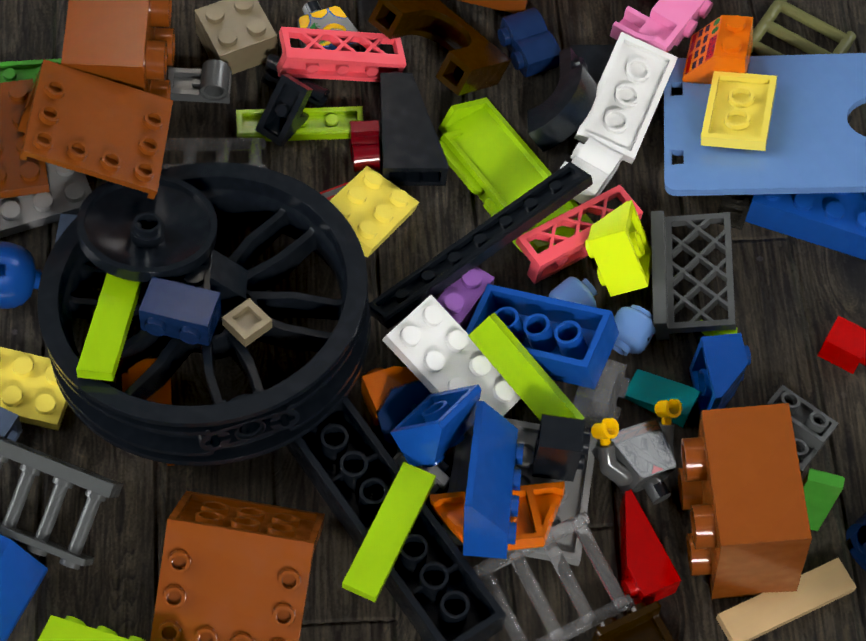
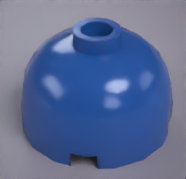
[0,241,42,309]

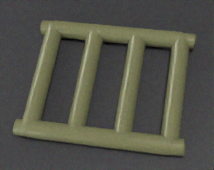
[751,0,857,56]

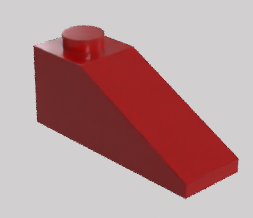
[620,489,681,605]

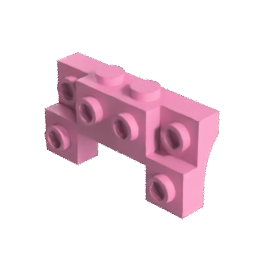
[610,0,713,53]

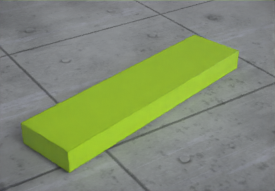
[236,106,364,142]
[76,273,143,381]
[468,312,585,421]
[342,462,436,602]

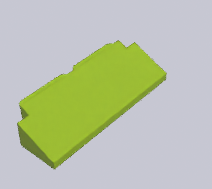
[438,97,594,253]

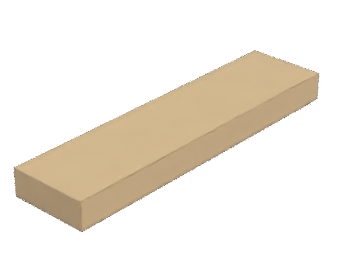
[716,557,857,641]

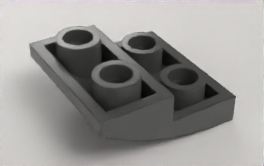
[766,385,839,474]

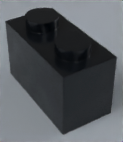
[532,414,590,482]

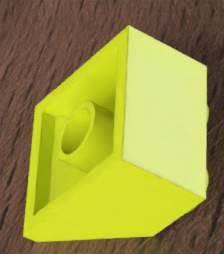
[585,200,652,297]

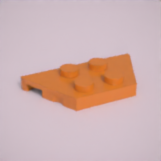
[429,481,565,550]

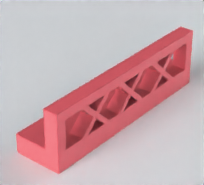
[276,27,407,82]
[515,185,643,284]

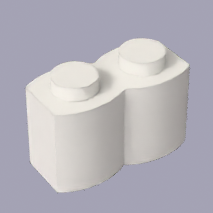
[560,137,623,204]

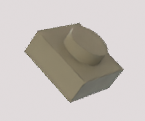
[222,298,273,347]

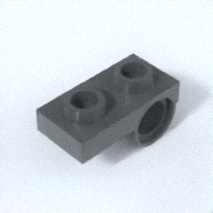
[167,59,232,104]

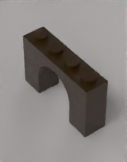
[368,0,512,96]

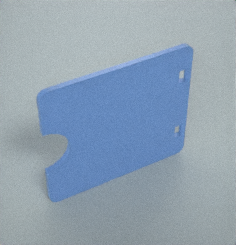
[664,53,866,196]

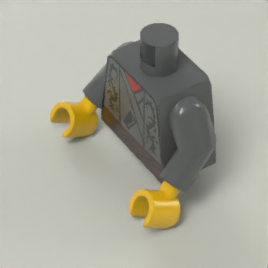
[591,399,682,505]

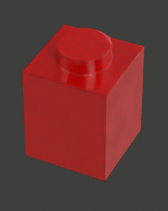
[817,315,866,374]

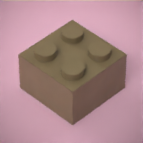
[194,0,278,75]

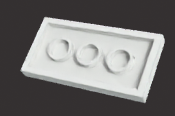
[574,32,678,164]
[382,295,521,436]

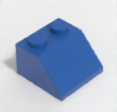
[689,333,751,416]
[390,384,482,468]

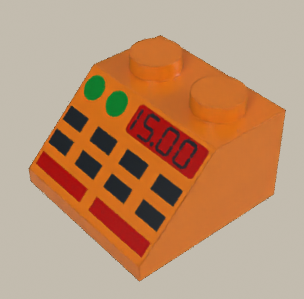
[682,15,753,84]

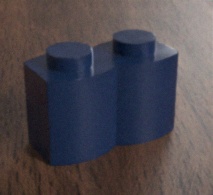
[497,7,561,78]

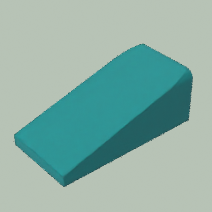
[622,369,701,428]

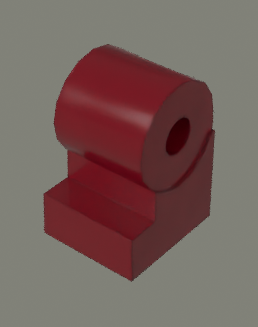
[349,120,380,172]

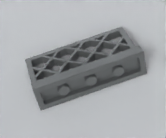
[651,210,736,340]

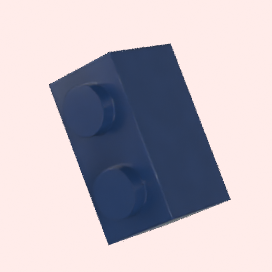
[139,277,221,346]

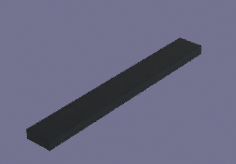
[369,162,593,329]

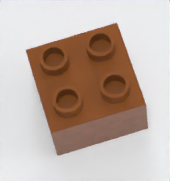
[61,0,175,100]
[678,403,812,599]

